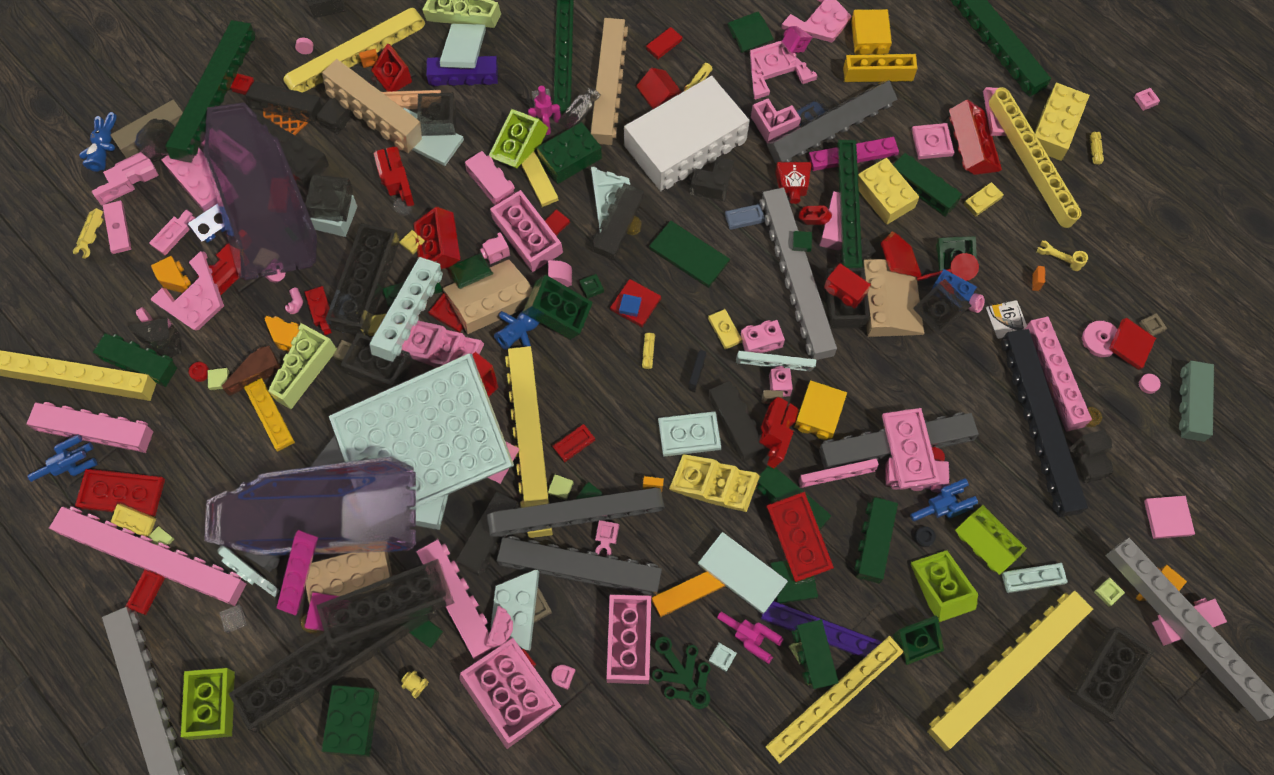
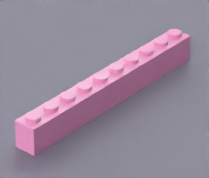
[49,507,246,606]

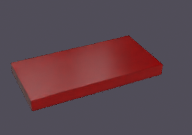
[75,469,165,517]
[767,492,834,582]

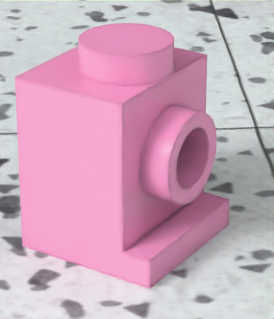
[480,232,510,264]

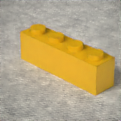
[843,54,918,82]

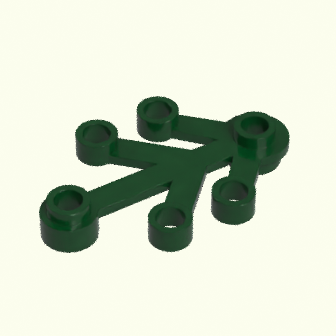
[652,637,711,709]

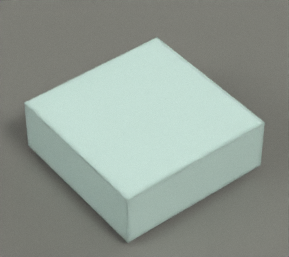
[708,643,737,672]

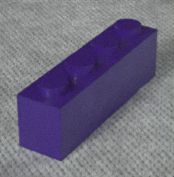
[426,56,498,86]

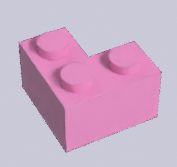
[751,99,801,143]

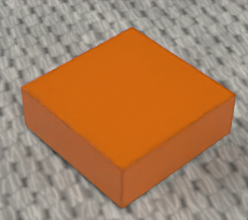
[359,49,378,68]
[1032,266,1045,291]

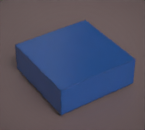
[619,294,642,317]

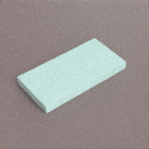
[440,24,486,68]
[403,108,464,166]
[736,351,816,372]
[698,532,788,614]

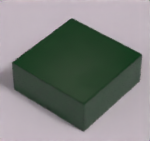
[792,231,812,252]
[579,274,604,299]

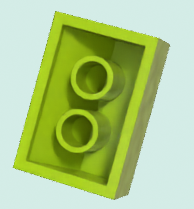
[955,505,1027,575]

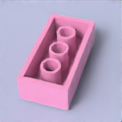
[161,148,238,212]
[490,190,563,272]
[607,595,651,684]

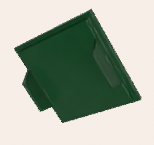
[447,254,493,289]

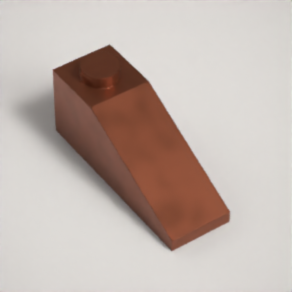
[222,346,281,396]

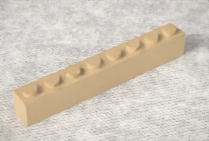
[591,18,628,145]

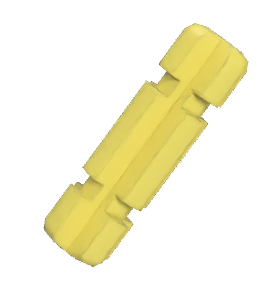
[1090,132,1104,165]
[642,333,655,369]

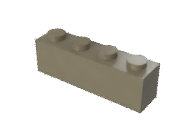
[111,99,183,159]

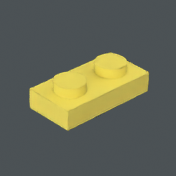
[963,182,1004,217]

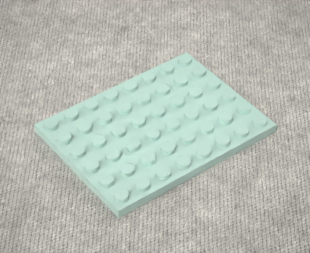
[329,353,514,527]

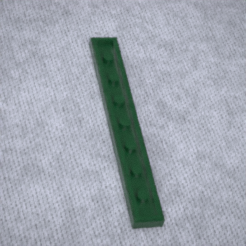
[554,0,574,114]
[837,140,863,271]

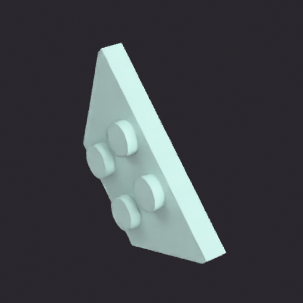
[591,167,634,235]
[217,544,280,597]
[491,570,539,651]

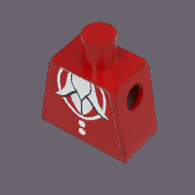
[775,162,811,204]

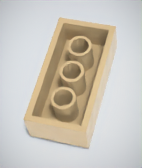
[306,544,395,605]

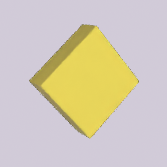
[399,230,425,255]

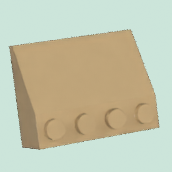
[443,259,532,334]
[860,259,924,337]

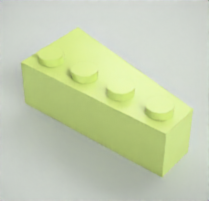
[423,0,501,28]
[268,323,337,409]

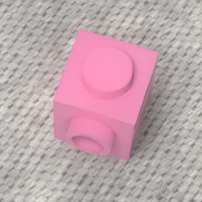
[769,366,792,397]

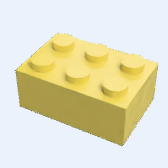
[858,158,919,225]

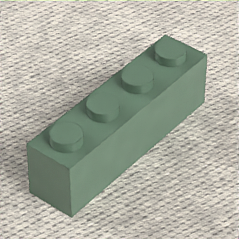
[1179,361,1214,442]

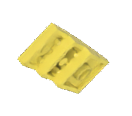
[669,454,760,512]

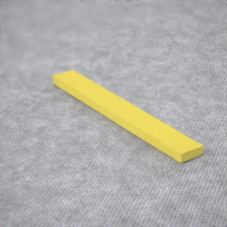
[765,636,904,764]

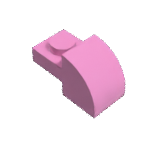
[548,260,572,287]

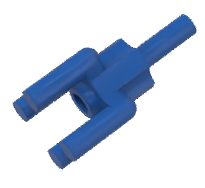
[28,434,97,482]
[910,479,978,521]

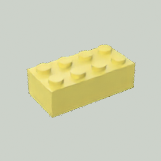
[1034,83,1090,161]

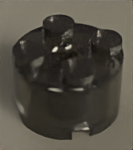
[135,118,175,161]

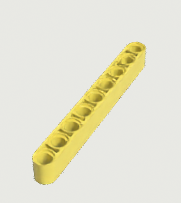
[283,8,425,95]
[989,88,1081,228]

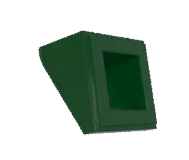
[576,482,604,500]

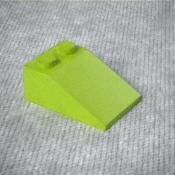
[489,109,549,168]
[911,550,978,622]

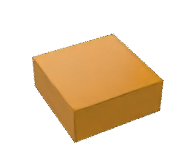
[643,476,664,492]

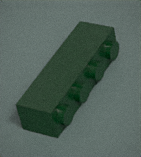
[893,153,962,217]
[93,333,177,387]
[755,466,832,530]
[854,497,898,584]

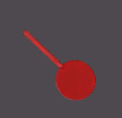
[916,253,979,281]

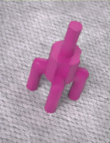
[528,86,561,135]
[717,611,784,664]

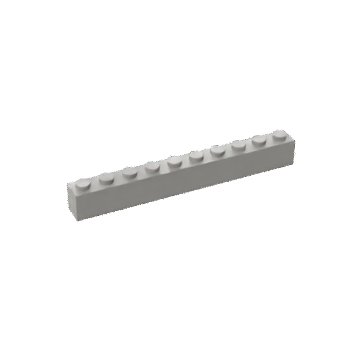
[760,188,837,360]
[1105,538,1274,721]
[102,607,189,775]

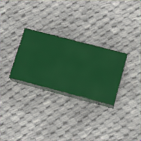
[398,608,443,649]

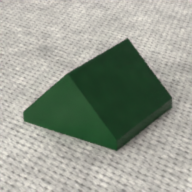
[893,615,944,665]

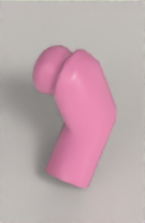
[285,288,303,314]

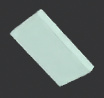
[658,411,721,457]

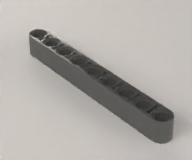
[487,488,665,537]

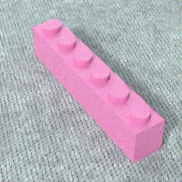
[27,402,154,453]
[416,540,497,661]

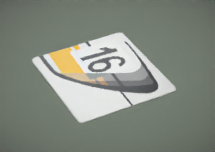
[986,301,1027,339]

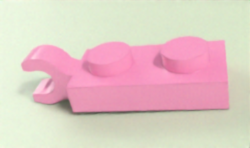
[149,210,195,255]

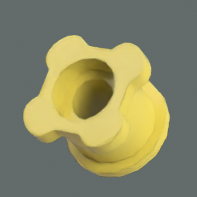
[401,671,429,699]

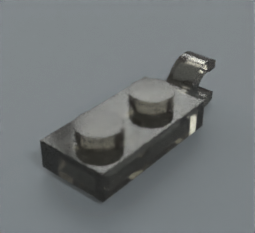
[558,87,601,130]

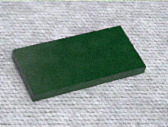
[649,221,730,288]

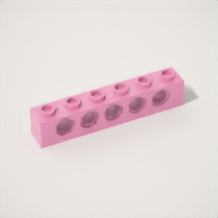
[1025,317,1092,432]

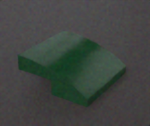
[727,12,774,53]

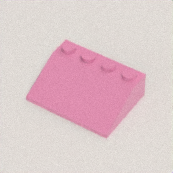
[459,638,561,749]

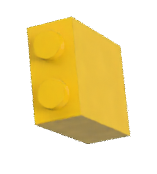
[851,9,892,55]
[794,380,847,440]

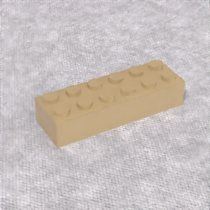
[322,59,422,153]

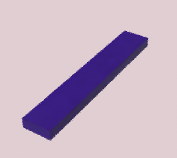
[761,601,882,658]

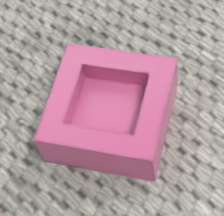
[1134,88,1160,111]

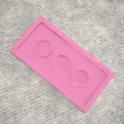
[882,408,940,490]

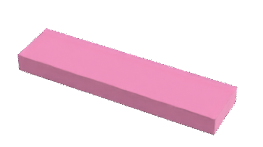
[798,459,879,488]

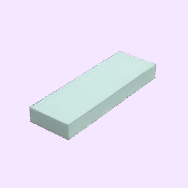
[1002,563,1068,593]

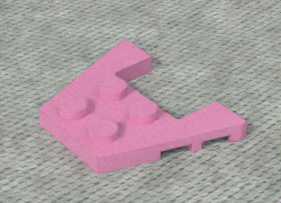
[781,0,852,43]
[750,41,817,99]
[151,251,224,330]

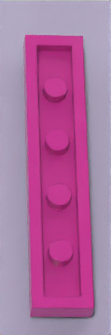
[808,137,899,171]
[277,530,318,615]

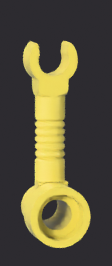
[1037,241,1088,271]

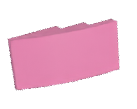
[400,321,484,368]

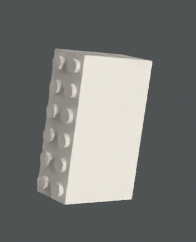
[624,76,749,191]

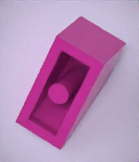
[782,26,813,53]

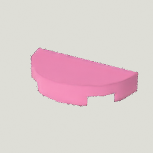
[486,606,513,648]

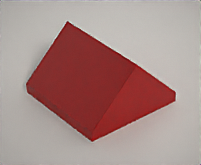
[371,44,412,92]
[637,68,682,109]

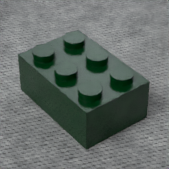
[537,122,602,184]
[523,274,593,340]
[792,619,839,689]
[322,685,379,757]

